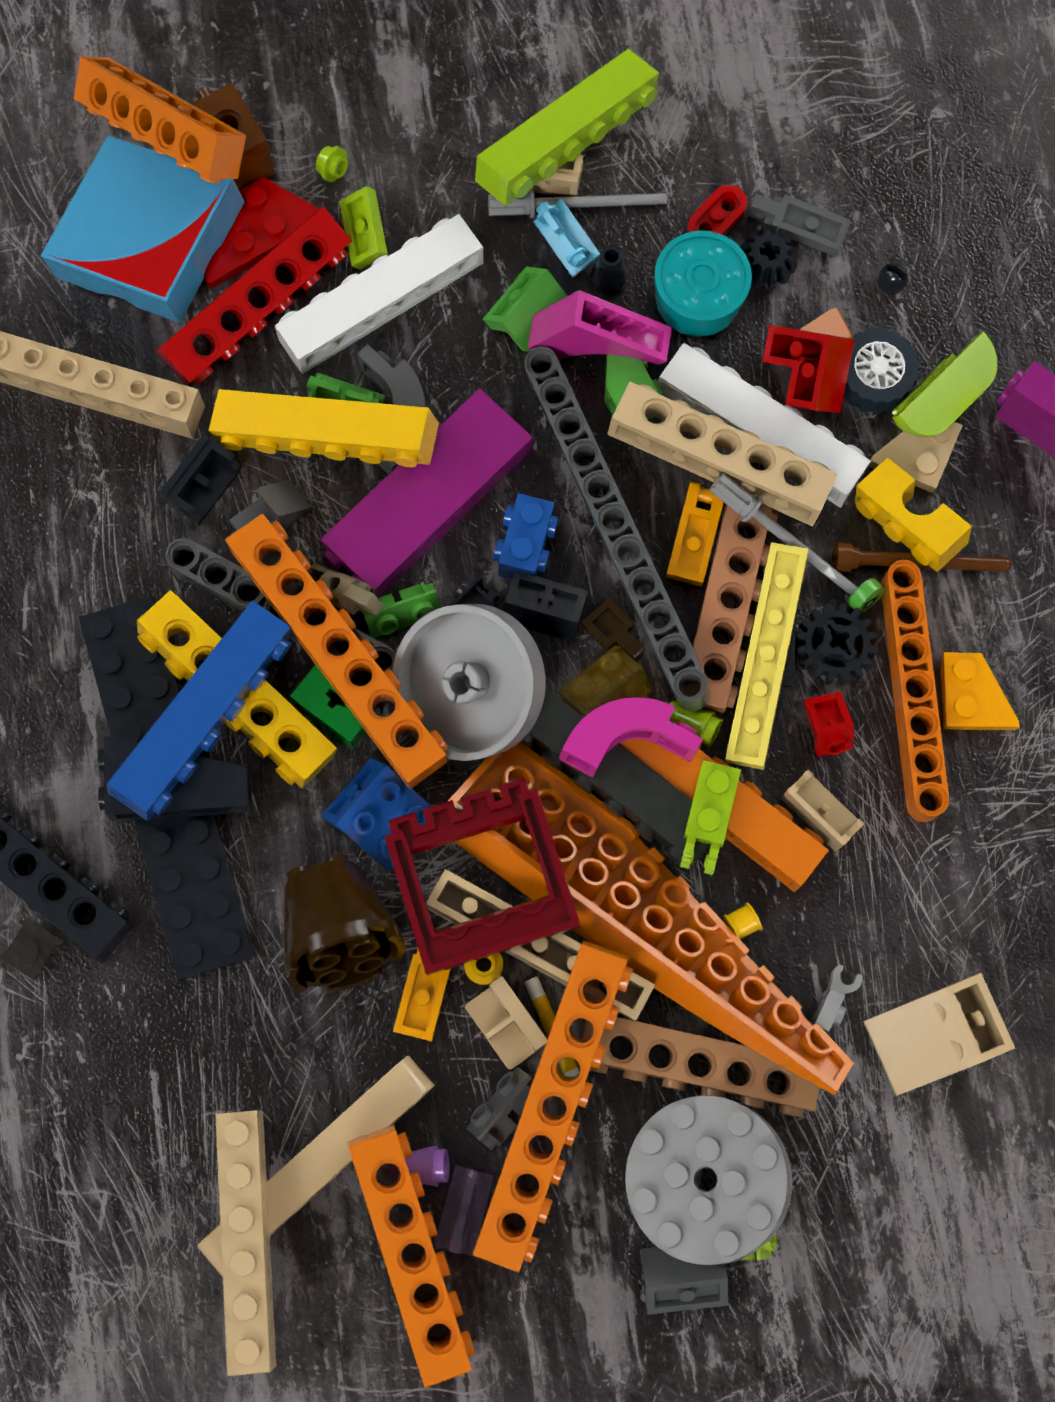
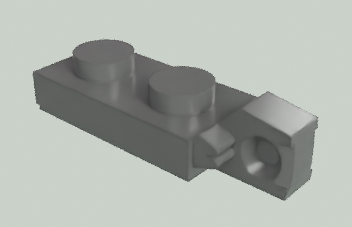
[748,194,851,257]

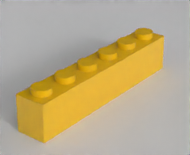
[209,389,439,468]

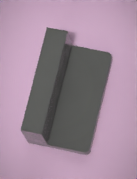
[640,1247,728,1315]

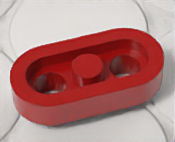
[687,185,747,236]

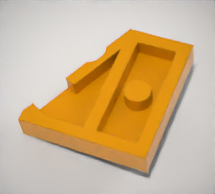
[940,652,1020,730]

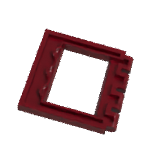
[384,777,581,976]

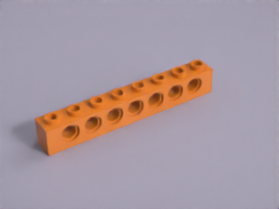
[225,513,448,790]
[473,940,633,1272]

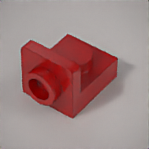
[804,692,854,757]

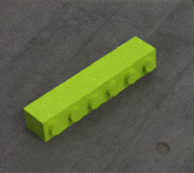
[475,48,659,207]

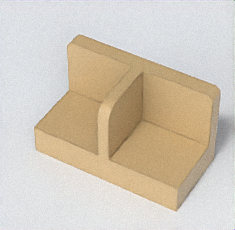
[465,976,547,1070]

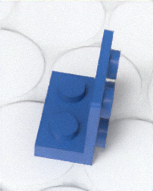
[321,758,432,871]

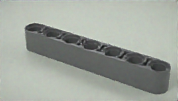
[166,538,396,682]

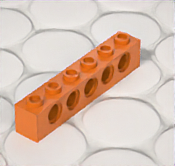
[74,56,246,183]
[348,1125,476,1388]

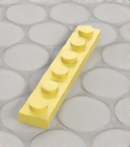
[725,542,809,770]

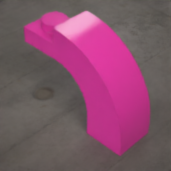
[559,697,703,778]

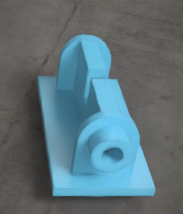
[533,198,600,277]

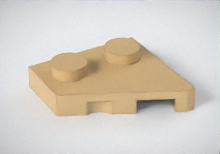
[868,422,963,493]

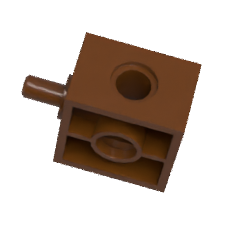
[191,83,275,190]

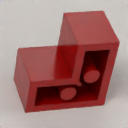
[762,325,855,413]

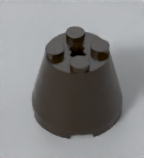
[284,854,405,993]

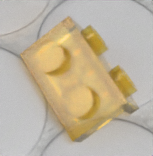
[559,645,653,717]

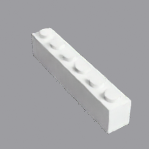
[275,214,483,374]
[658,343,871,508]

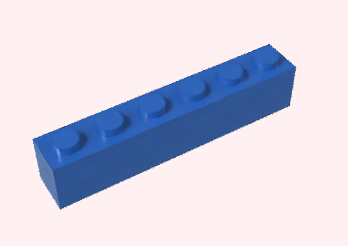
[107,600,292,821]

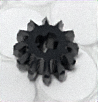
[739,226,798,291]

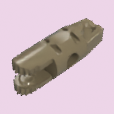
[298,562,384,616]

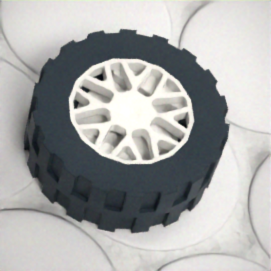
[843,328,920,414]

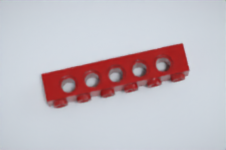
[155,206,352,385]

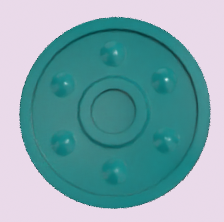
[654,231,752,337]

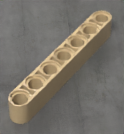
[197,1055,435,1277]

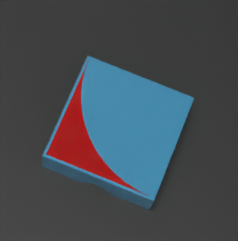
[41,135,245,323]

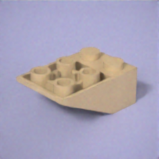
[863,973,1015,1096]

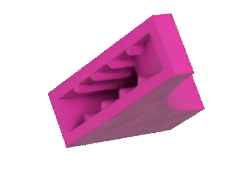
[528,290,672,365]

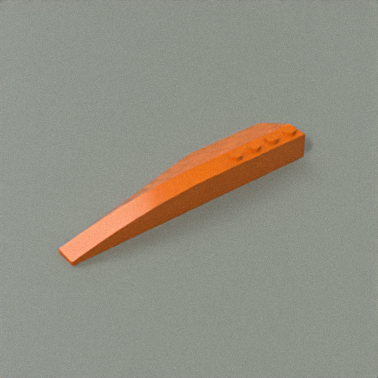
[447,742,854,1095]

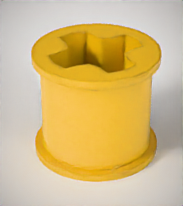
[723,902,763,939]

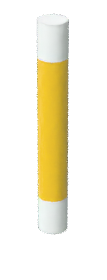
[524,976,580,1077]

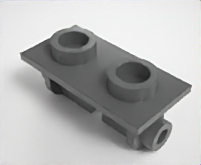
[466,1066,533,1151]

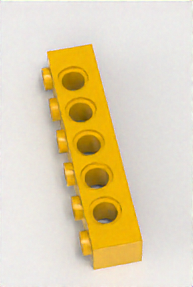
[137,590,337,789]

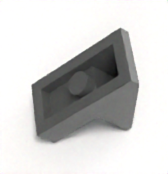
[229,480,313,531]

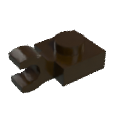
[581,597,645,665]

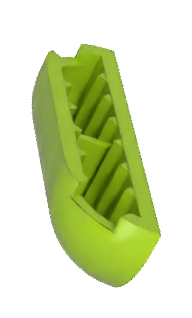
[892,331,997,437]

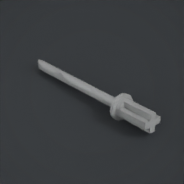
[488,189,667,218]
[709,473,858,595]

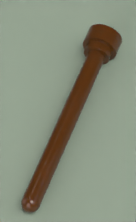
[832,542,1012,572]

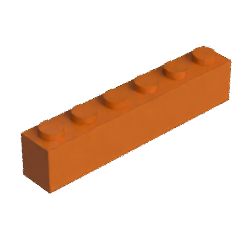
[619,720,829,892]

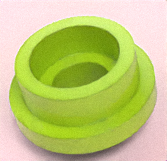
[316,146,348,182]

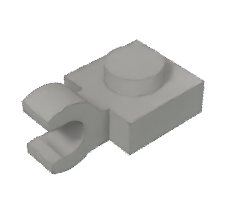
[810,964,863,1033]

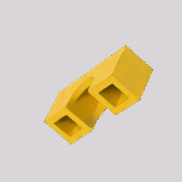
[855,457,972,572]

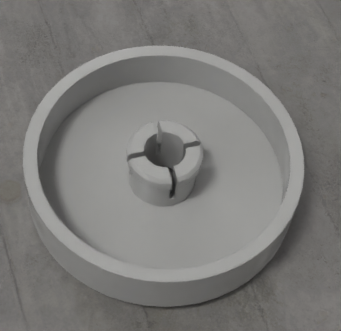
[392,604,546,761]
[625,1096,792,1265]

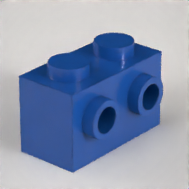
[493,493,559,579]

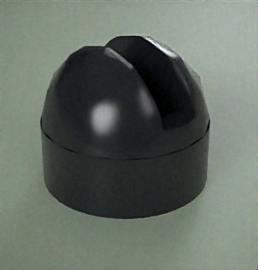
[877,262,908,295]

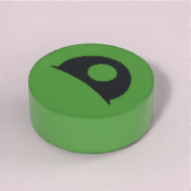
[848,578,885,615]

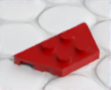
[205,177,319,290]

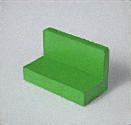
[483,266,567,352]

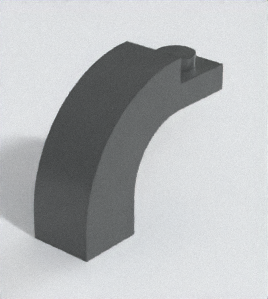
[357,344,425,475]

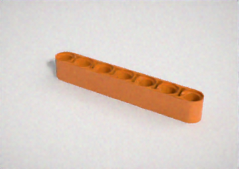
[881,560,949,823]

